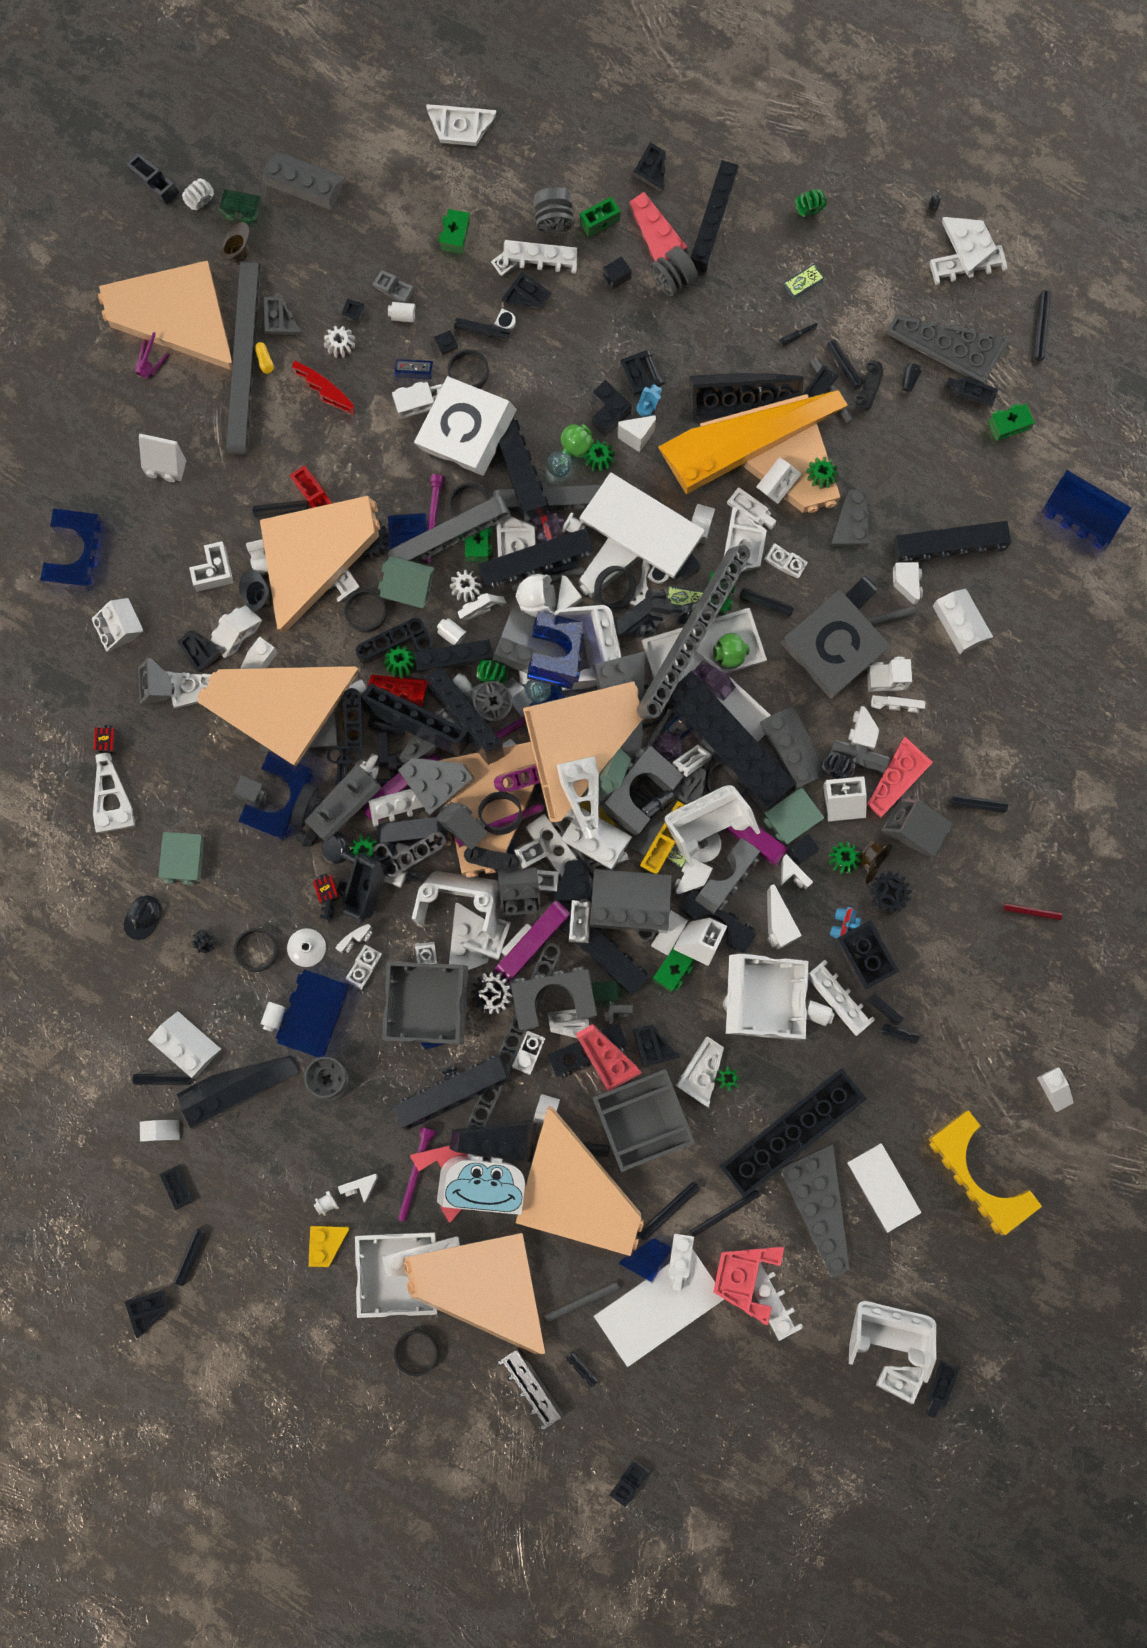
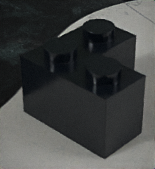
[592,380,632,437]

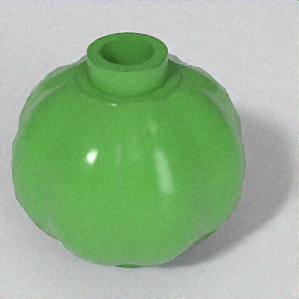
[561,424,595,458]
[713,633,750,669]

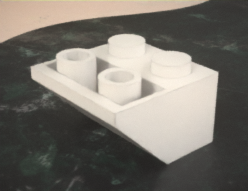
[92,598,143,652]
[823,777,867,822]
[674,918,727,966]

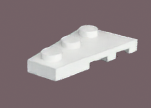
[675,1037,724,1108]

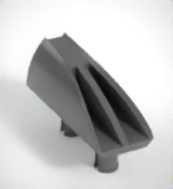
[305,764,382,842]

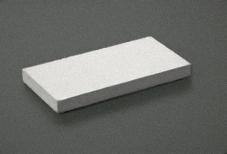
[847,1143,921,1232]

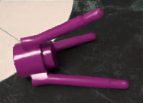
[134,332,169,379]

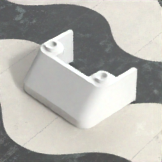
[547,605,621,691]
[665,785,760,867]
[412,871,501,939]
[849,1301,936,1383]

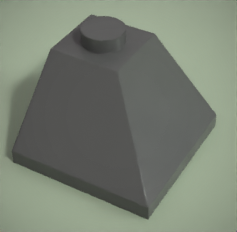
[138,658,174,704]

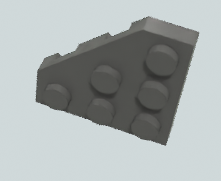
[399,758,475,816]

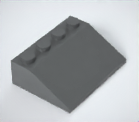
[492,608,582,687]
[590,869,671,933]

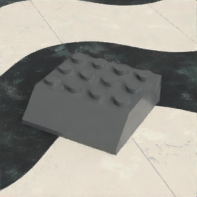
[592,1069,695,1172]

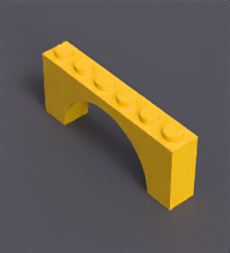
[928,1110,1042,1235]

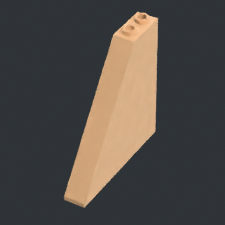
[98,261,233,370]
[700,394,840,513]
[260,496,380,633]
[197,666,360,767]
[523,681,643,822]
[439,742,539,878]
[516,1106,644,1256]
[403,1233,545,1354]

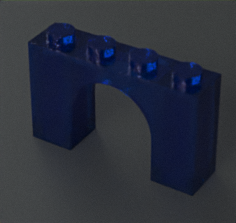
[40,508,103,591]
[527,611,584,690]
[238,752,314,841]

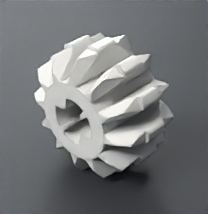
[182,178,214,210]
[324,326,355,358]
[450,569,482,602]

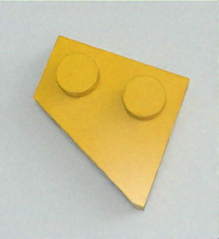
[308,1226,349,1267]

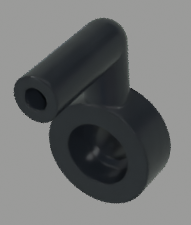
[376,753,401,787]

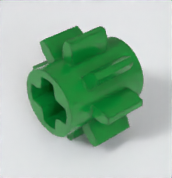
[716,1066,741,1091]

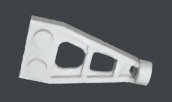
[93,753,135,833]
[557,756,600,839]

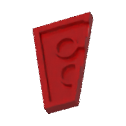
[368,674,427,706]

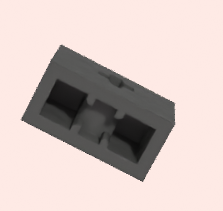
[233,775,268,809]

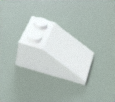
[139,434,186,482]
[767,884,802,950]

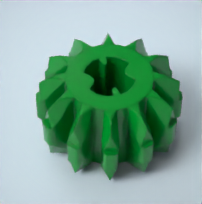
[795,189,827,217]
[583,439,615,472]
[806,457,839,489]
[384,646,416,678]
[476,660,509,685]
[349,836,377,858]
[828,842,861,874]

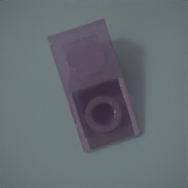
[693,660,736,701]

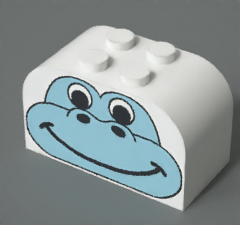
[437,1154,525,1215]

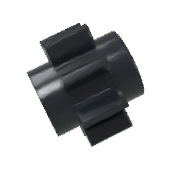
[191,930,217,954]

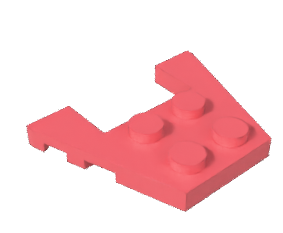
[410,1145,468,1222]
[713,1247,785,1325]

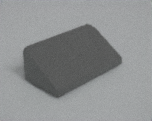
[628,817,664,857]

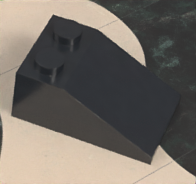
[837,920,899,992]

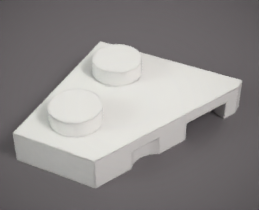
[876,1366,924,1404]

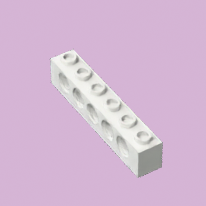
[525,814,593,916]

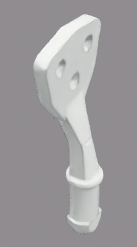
[629,560,650,606]

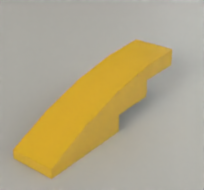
[640,801,685,874]

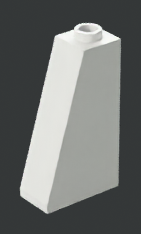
[579,538,641,598]

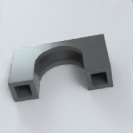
[598,746,684,836]
[511,967,597,1031]

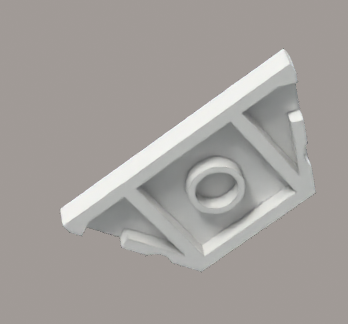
[426,104,496,146]
[942,217,997,276]
[724,507,767,573]
[497,516,535,584]
[449,903,489,971]

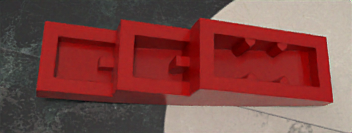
[291,360,356,415]
[289,465,332,508]

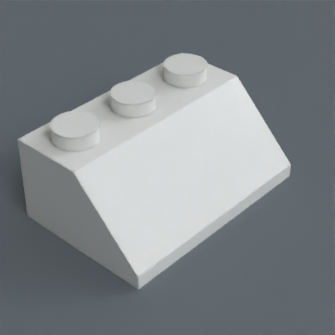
[933,589,993,654]
[561,808,632,870]
[148,1011,222,1079]

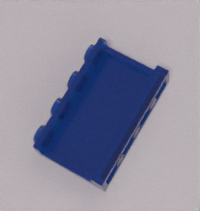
[1041,470,1132,550]
[276,969,350,1058]

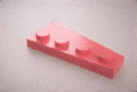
[629,192,688,261]
[867,737,933,818]
[576,1024,642,1091]

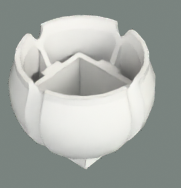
[516,574,556,617]

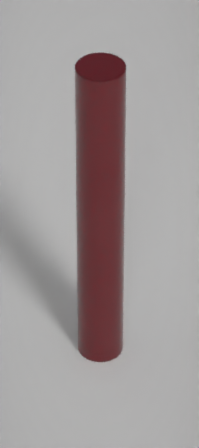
[1003,903,1062,920]

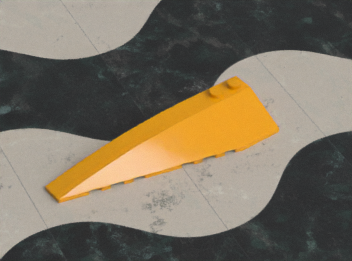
[658,390,848,495]

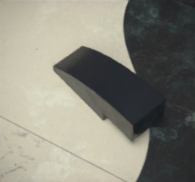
[125,153,179,205]

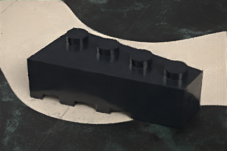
[449,1120,537,1162]

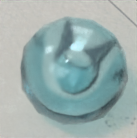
[547,451,572,477]
[525,676,551,703]

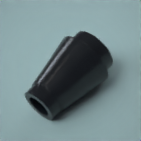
[902,363,922,392]

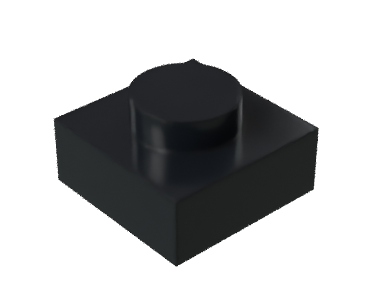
[341,298,365,323]
[434,330,458,356]

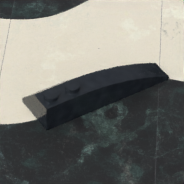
[689,373,804,419]
[177,1056,299,1129]

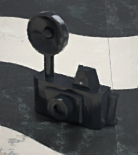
[613,589,704,638]
[321,832,387,925]

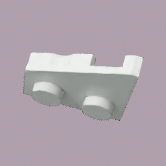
[457,593,506,620]
[462,918,510,960]
[548,1009,589,1038]

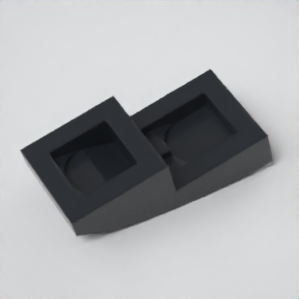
[609,1458,650,1507]

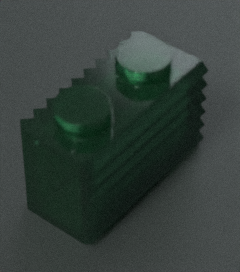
[219,189,262,224]

